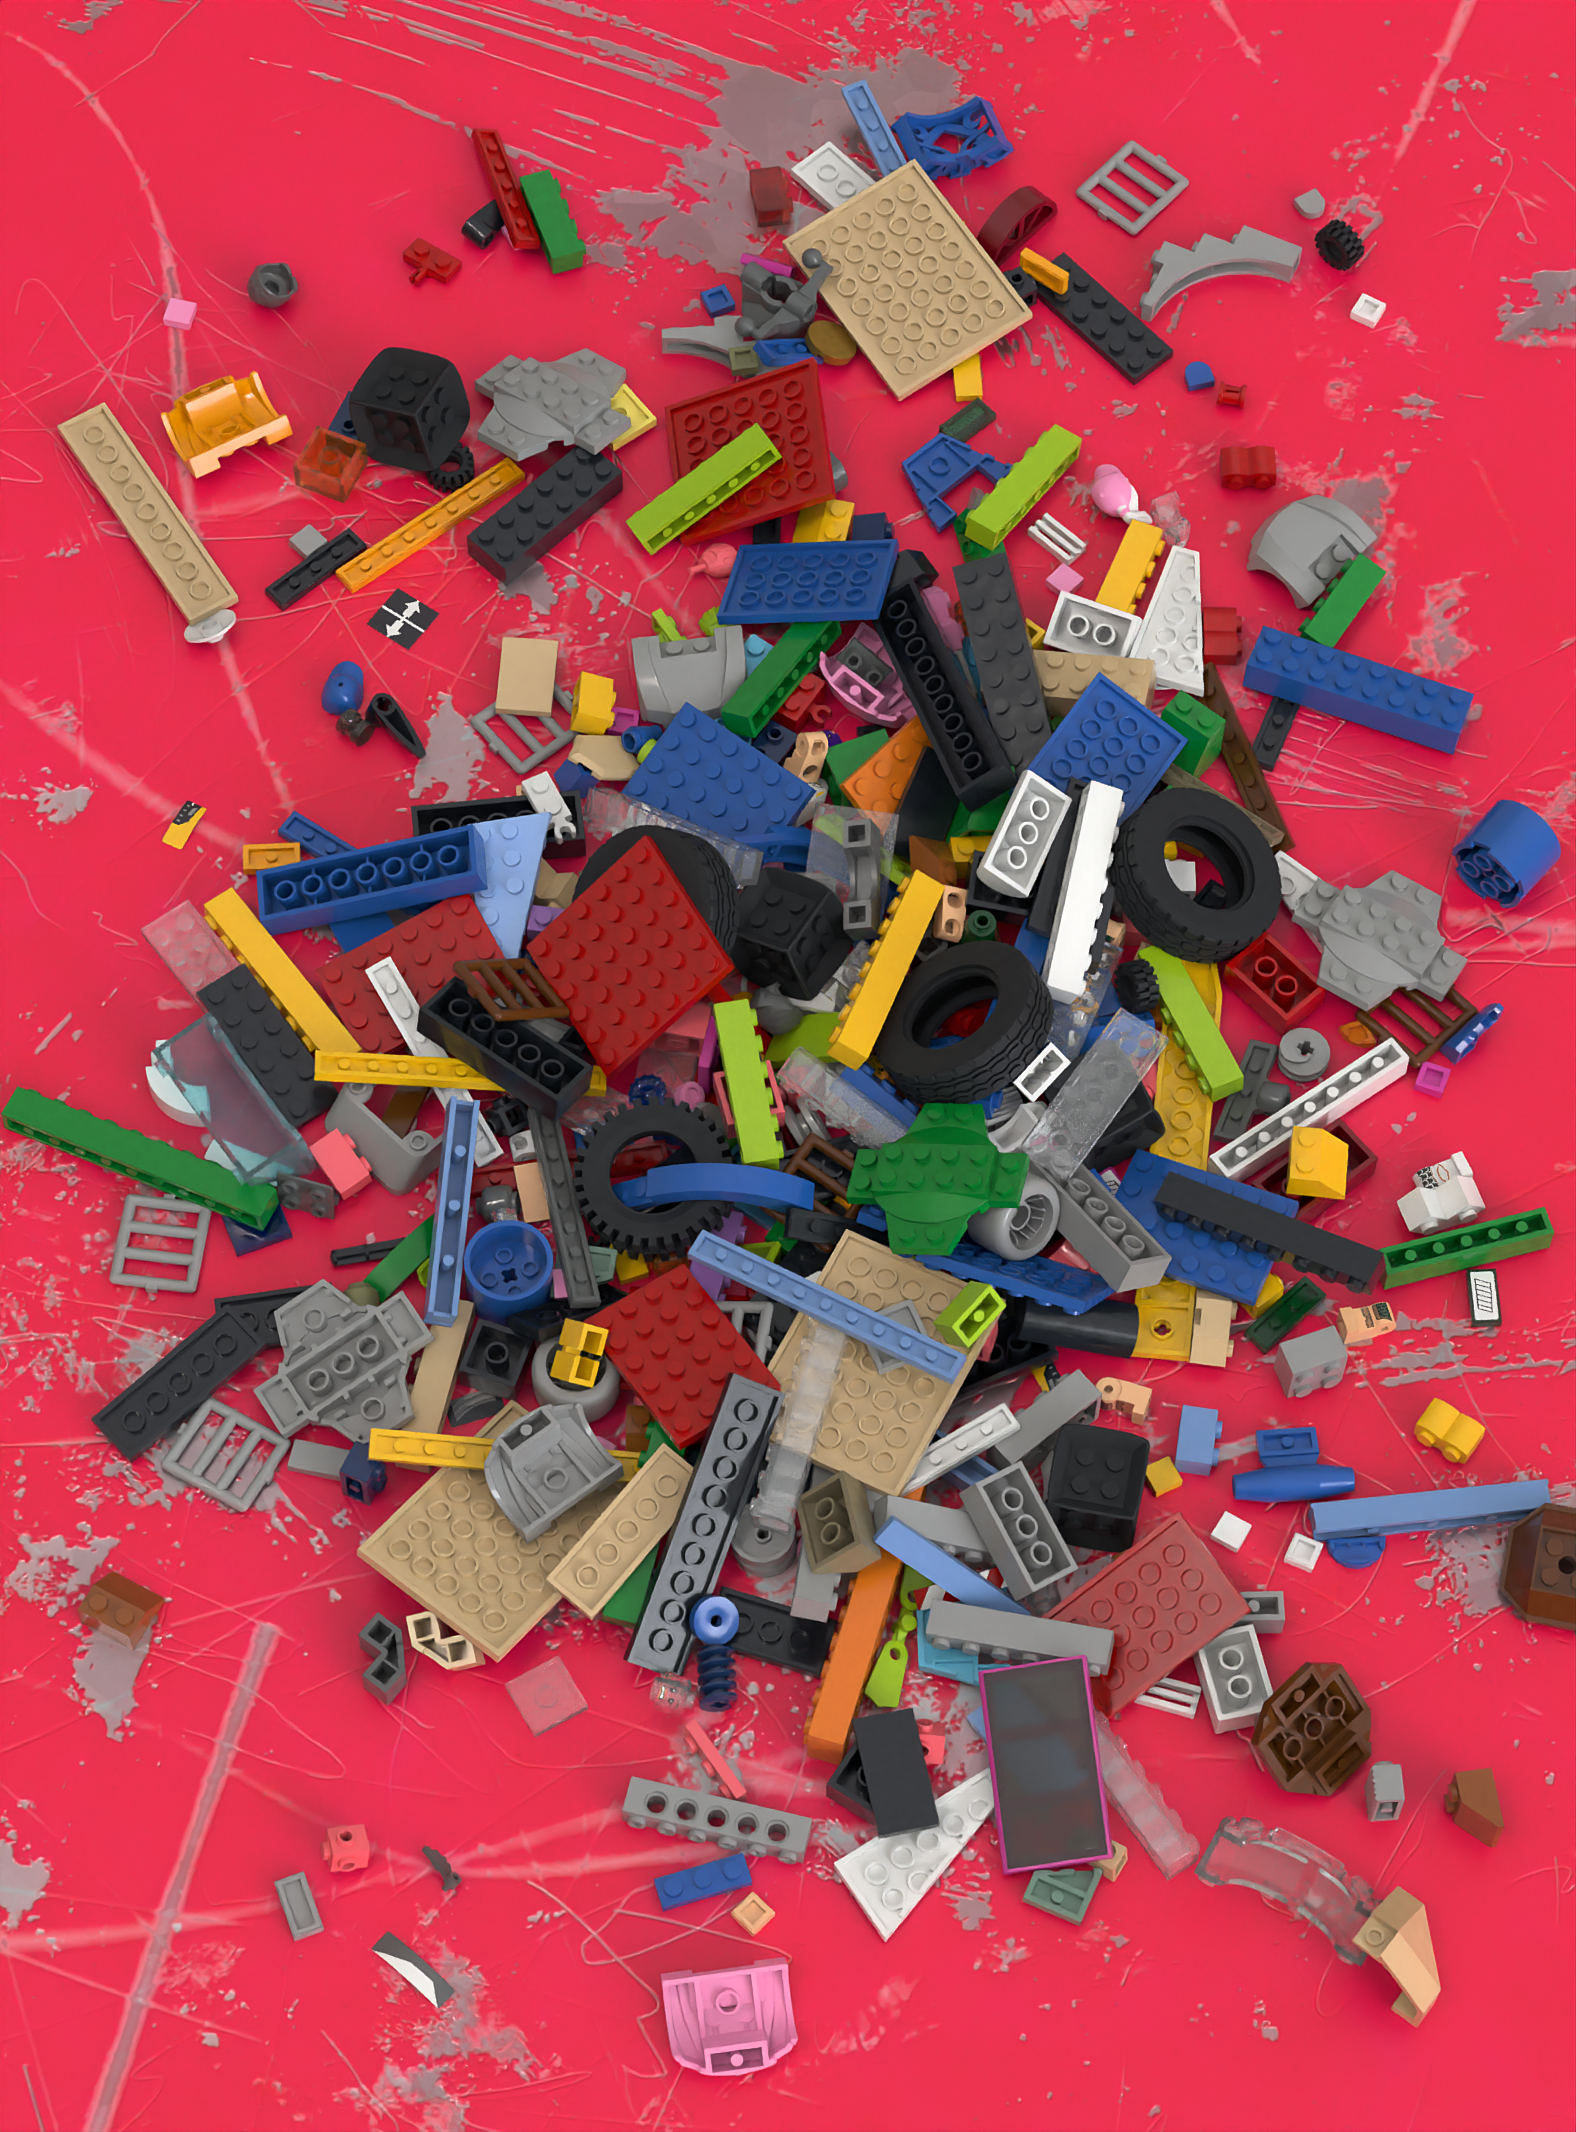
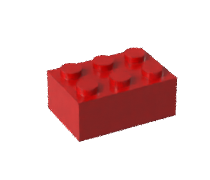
[1223,931,1326,1036]

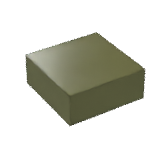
[728,345,759,376]

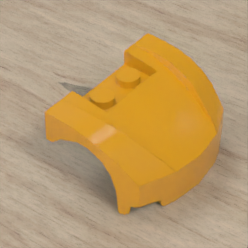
[161,371,293,478]

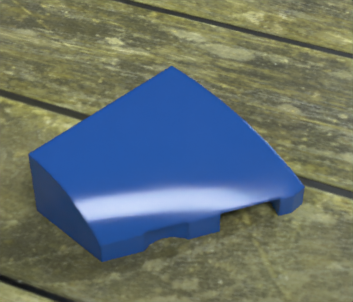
[1439,1003,1504,1065]

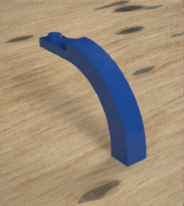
[723,825,900,914]
[612,1163,815,1214]

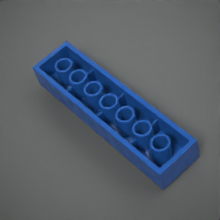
[1242,625,1474,755]
[256,824,488,936]

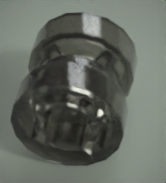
[336,708,375,747]

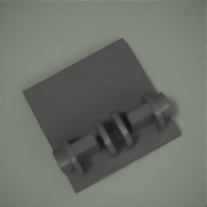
[276,1171,340,1220]

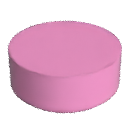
[675,1082,705,1110]

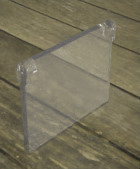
[805,802,899,912]

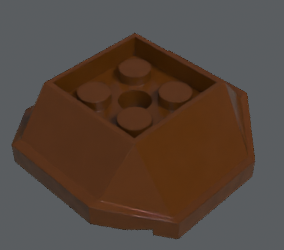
[1498,1503,1576,1632]
[1250,1662,1371,1796]

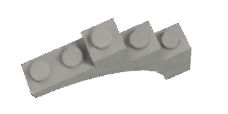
[1139,225,1302,322]
[661,315,785,379]

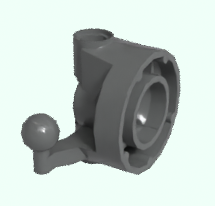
[735,248,834,340]

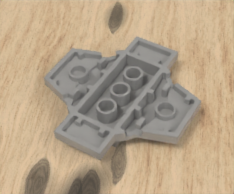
[474,348,631,461]
[1291,870,1468,1011]
[253,1279,435,1444]

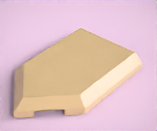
[568,735,640,781]

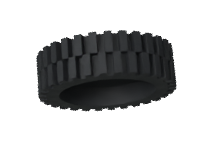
[573,1096,735,1262]

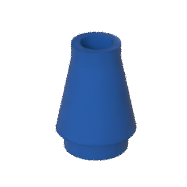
[621,725,663,754]

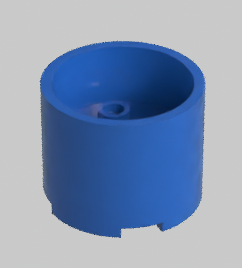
[1452,800,1561,908]
[464,1220,554,1328]

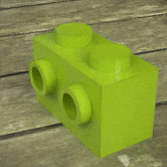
[933,1281,1007,1348]

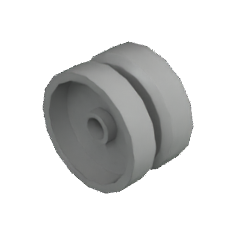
[731,1500,798,1577]

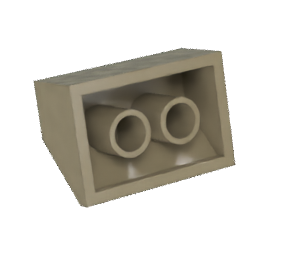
[795,1470,882,1574]

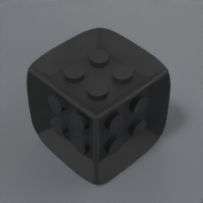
[349,347,470,471]
[730,867,853,1001]
[1043,1041,1166,1173]
[1046,1424,1150,1553]

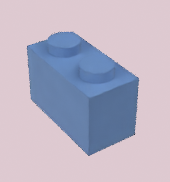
[1174,1405,1223,1476]

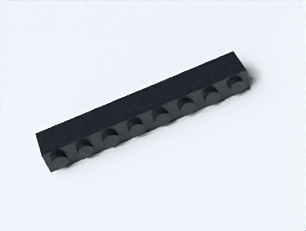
[1154,1171,1386,1295]

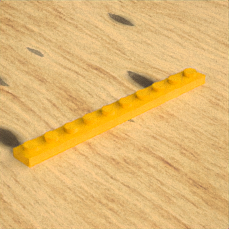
[314,1050,606,1097]
[368,1428,641,1483]

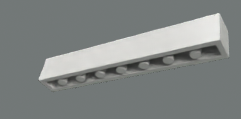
[1041,780,1125,1005]
[1207,1037,1410,1182]

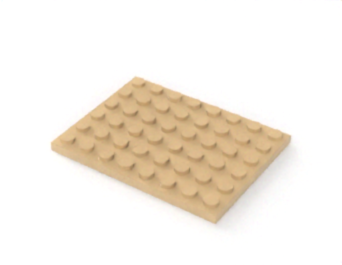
[782,158,1033,402]
[767,1229,1006,1497]
[357,1400,626,1663]

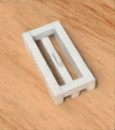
[1027,513,1087,566]
[1134,1677,1202,1719]

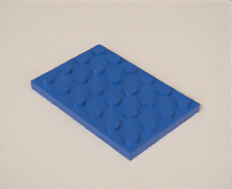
[717,539,900,625]
[1008,672,1188,827]
[621,701,816,882]
[1114,1149,1299,1306]
[915,1232,1115,1315]

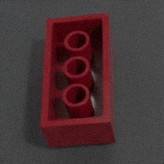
[1251,1118,1378,1224]

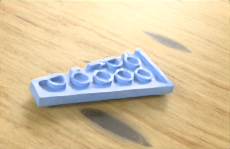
[468,812,552,972]

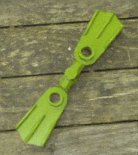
[863,1563,934,1708]

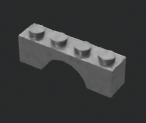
[843,818,881,941]

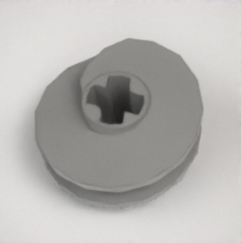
[1278,1028,1330,1082]

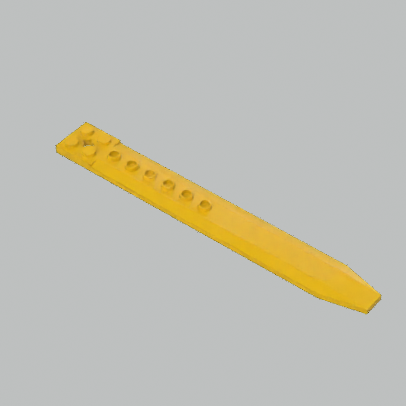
[1131,959,1222,1362]

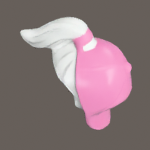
[1091,464,1152,525]

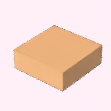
[731,1892,775,1937]

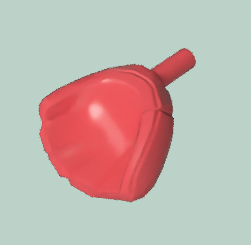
[688,543,738,578]

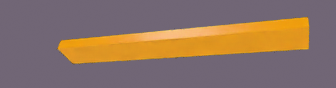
[335,457,525,594]

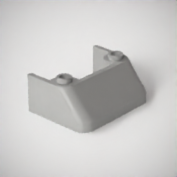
[325,1052,443,1196]

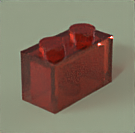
[749,166,793,228]

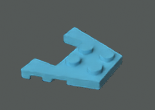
[917,1587,1011,1694]

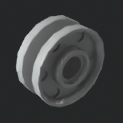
[784,1095,832,1146]

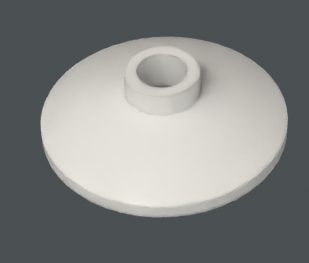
[184,609,236,643]

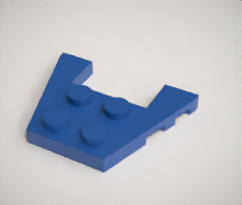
[901,432,1012,533]

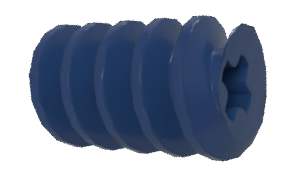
[697,1644,737,1712]

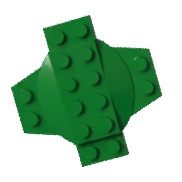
[846,1103,1030,1256]

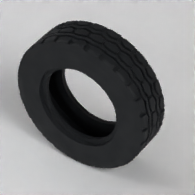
[1109,787,1282,964]
[571,824,740,957]
[874,940,1054,1105]

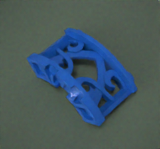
[890,96,1014,180]

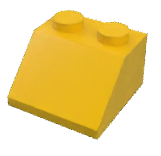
[792,499,855,543]
[1286,1126,1348,1199]

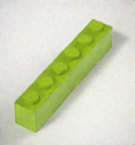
[625,423,782,555]
[965,424,1082,551]
[1138,945,1244,1102]
[713,999,784,1170]

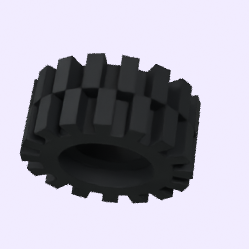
[1315,219,1365,271]
[426,442,475,493]
[1114,959,1160,1014]

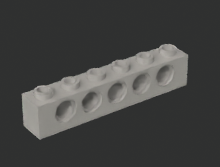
[622,1776,812,1864]

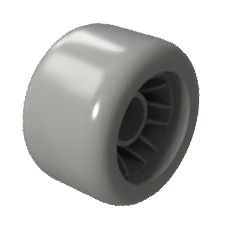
[967,1171,1060,1261]
[532,1335,621,1423]

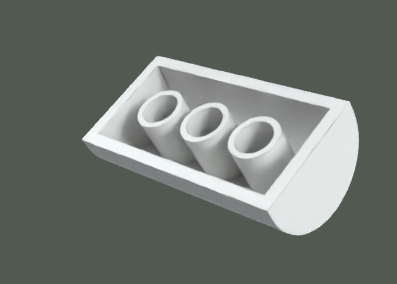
[976,770,1072,898]

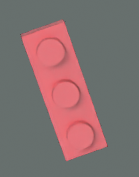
[683,1719,747,1803]

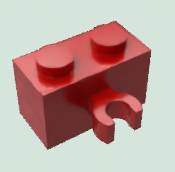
[773,672,832,735]

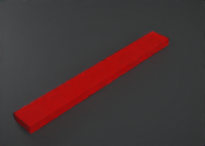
[435,1139,668,1200]

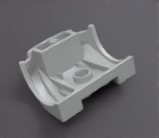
[1247,494,1377,609]
[631,625,748,730]
[484,1403,624,1544]

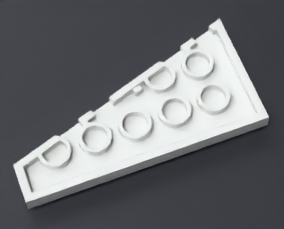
[1129,545,1204,697]
[834,1767,995,1942]

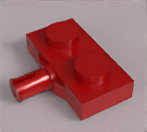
[403,237,461,286]

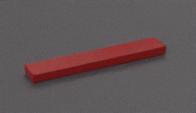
[471,129,541,249]

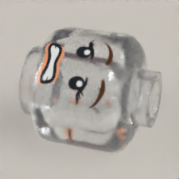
[649,1672,696,1716]

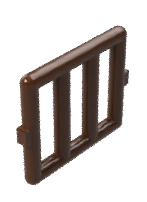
[453,958,570,1021]
[1355,984,1478,1068]
[759,1133,865,1254]

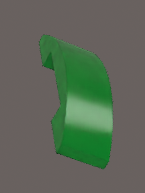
[362,1214,434,1304]

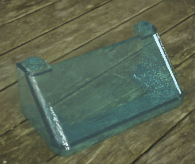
[152,1011,320,1187]

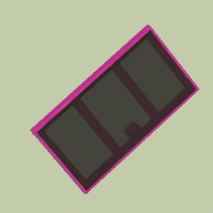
[978,1655,1114,1875]

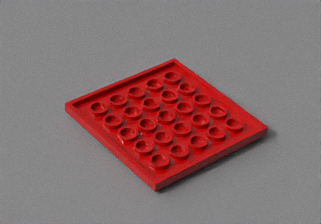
[665,357,836,547]
[526,835,735,1079]

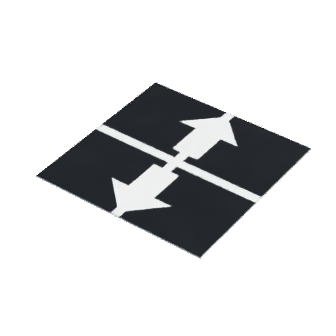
[367,588,439,650]

